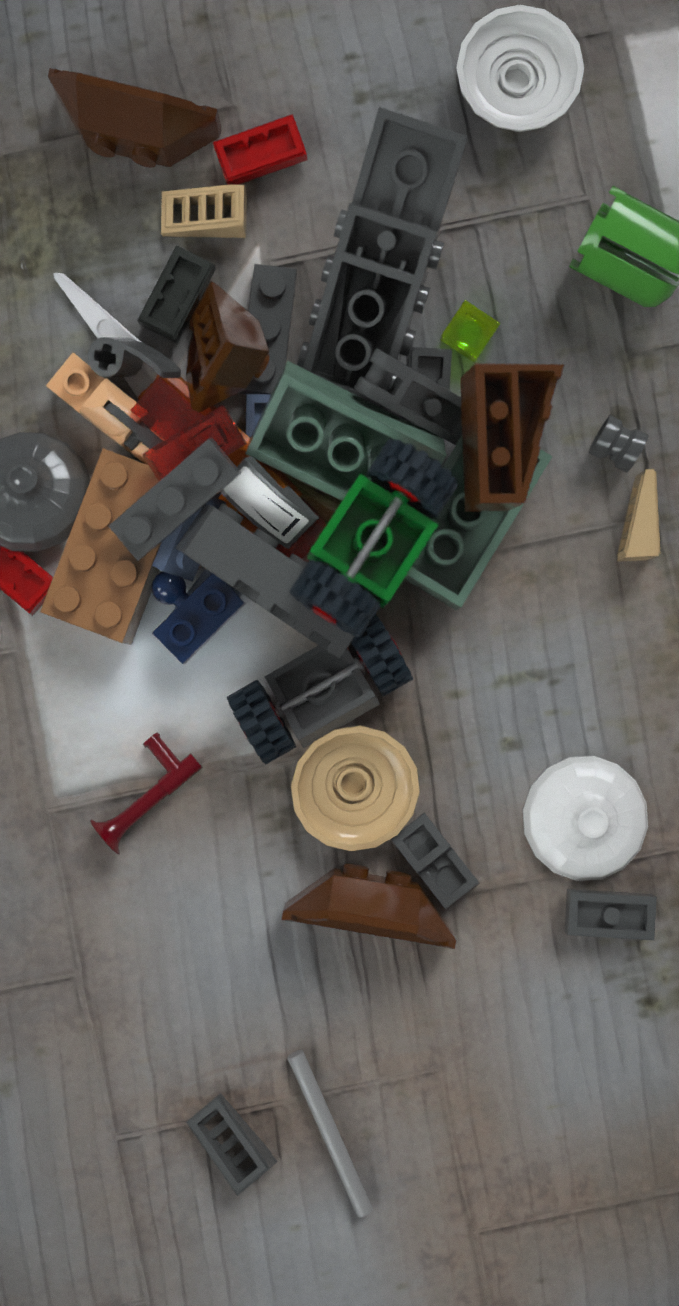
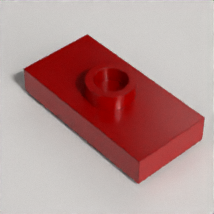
[213,114,307,185]
[0,546,53,616]

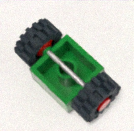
[289,439,458,638]

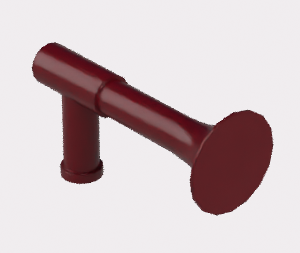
[90,732,203,855]

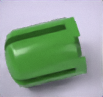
[569,185,679,307]

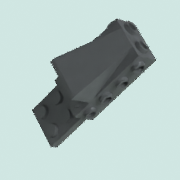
[297,107,468,408]

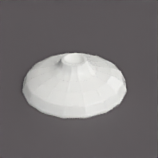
[456,5,584,132]
[523,756,648,881]

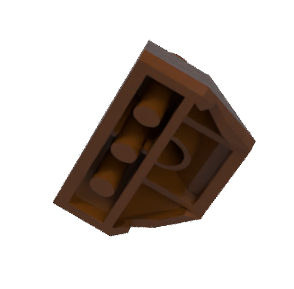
[48,68,222,168]
[186,281,270,413]
[282,864,456,949]

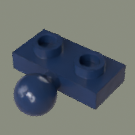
[151,571,246,664]

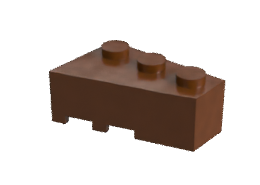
[460,363,564,512]

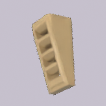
[161,185,247,238]
[617,469,661,561]

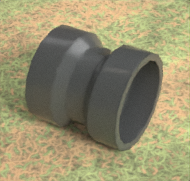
[589,415,648,473]

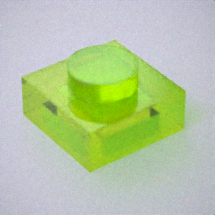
[440,300,501,363]

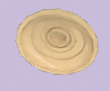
[291,726,420,851]

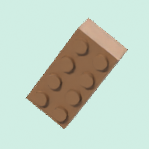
[40,448,162,645]

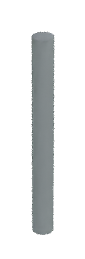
[287,1050,373,1217]

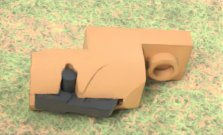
[46,352,176,466]

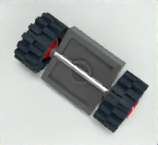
[227,614,413,765]

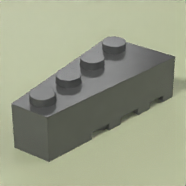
[175,503,354,658]

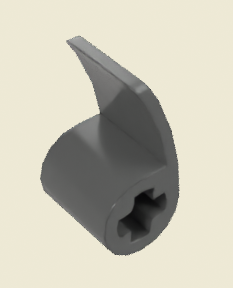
[88,337,181,378]

